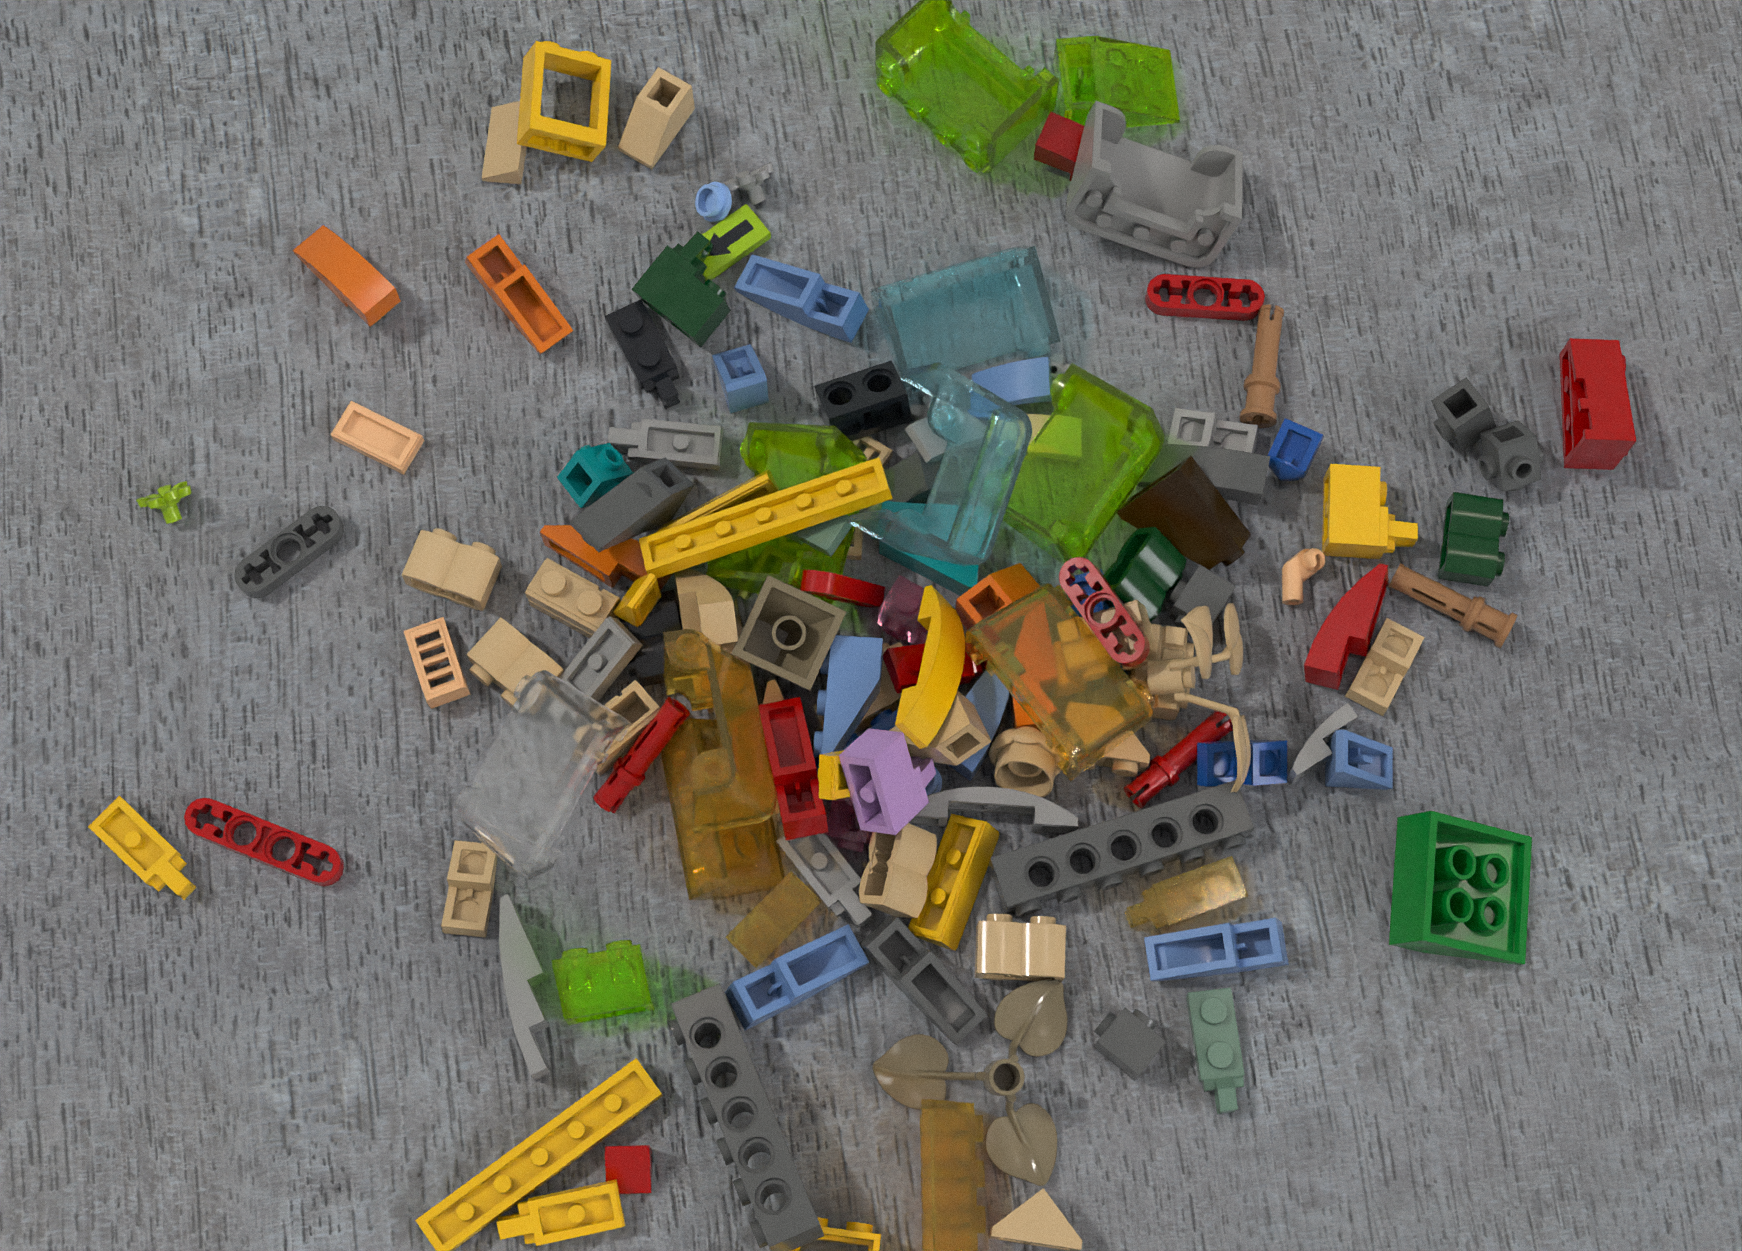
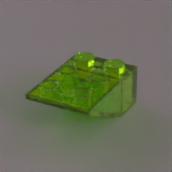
[1053,36,1180,128]

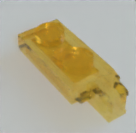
[1124,856,1248,929]

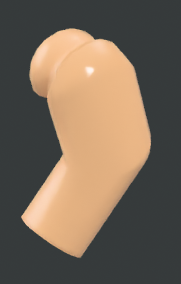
[1282,548,1325,605]

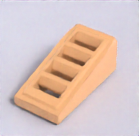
[404,617,471,709]

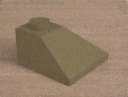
[731,575,846,690]

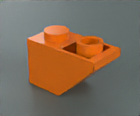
[955,563,1046,643]

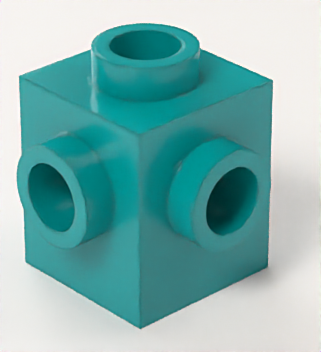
[557,443,633,508]

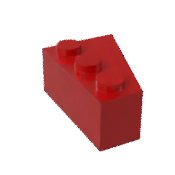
[1559,338,1636,470]

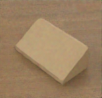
[481,101,527,184]

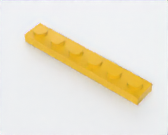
[639,457,893,579]
[415,1058,663,1251]

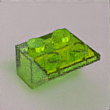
[551,940,655,1025]

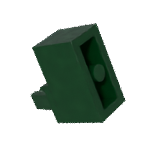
[632,231,731,348]

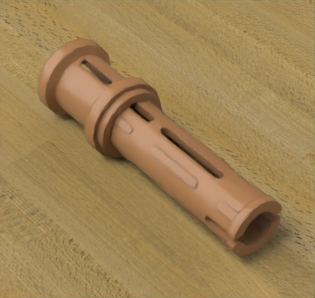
[1240,304,1284,428]
[1388,563,1518,648]

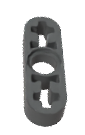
[234,506,344,598]

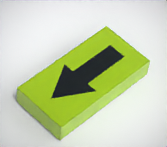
[702,204,771,282]

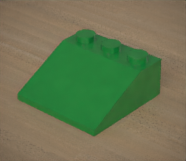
[1389,811,1532,965]

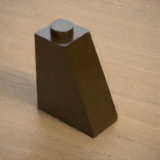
[1116,456,1251,570]

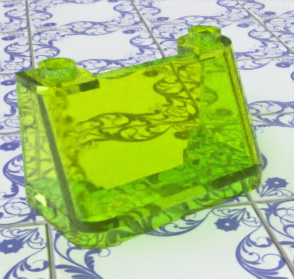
[976,363,1165,564]
[706,422,867,605]

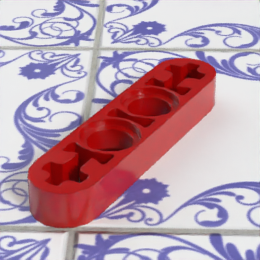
[184,797,344,887]

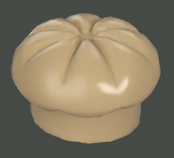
[989,726,1065,797]

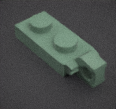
[1186,988,1245,1114]

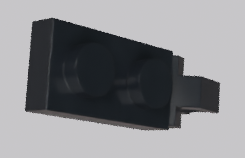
[605,299,680,410]

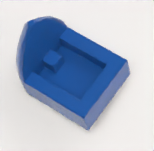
[1267,418,1324,481]

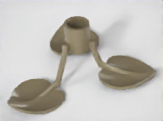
[872,980,1068,1186]

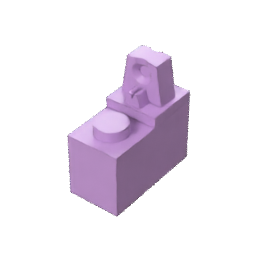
[839,728,936,835]

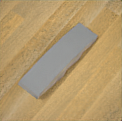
[499,894,552,1081]

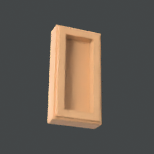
[330,401,424,475]

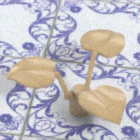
[1147,603,1251,792]

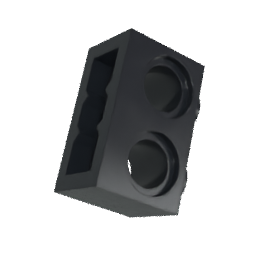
[814,360,912,447]

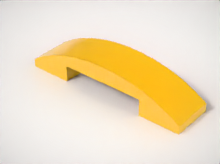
[895,585,965,749]

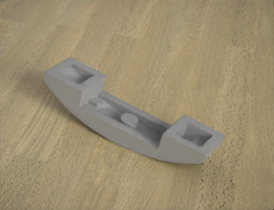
[909,786,1078,835]

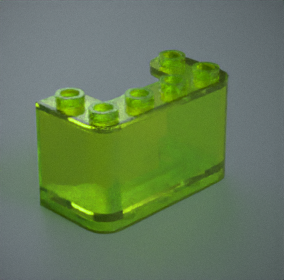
[875,0,1059,173]

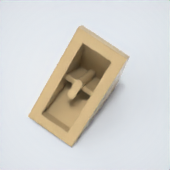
[989,1188,1082,1251]

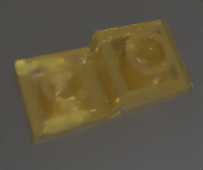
[725,871,821,968]

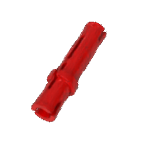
[593,697,690,813]
[1124,710,1233,808]

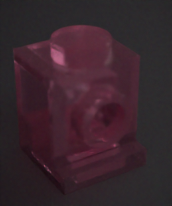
[825,797,872,853]

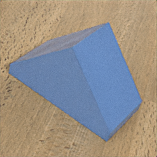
[712,344,769,413]
[1325,729,1393,790]

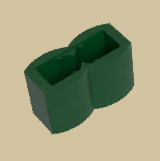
[1438,492,1509,587]
[1095,527,1187,622]

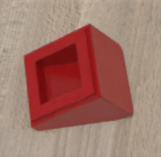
[605,1145,652,1194]

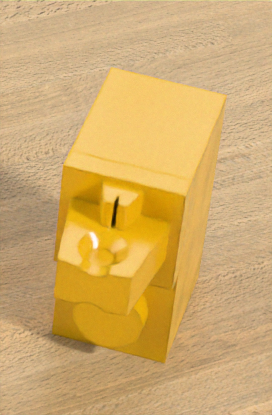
[1322,464,1418,559]

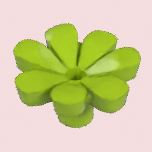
[136,481,192,524]

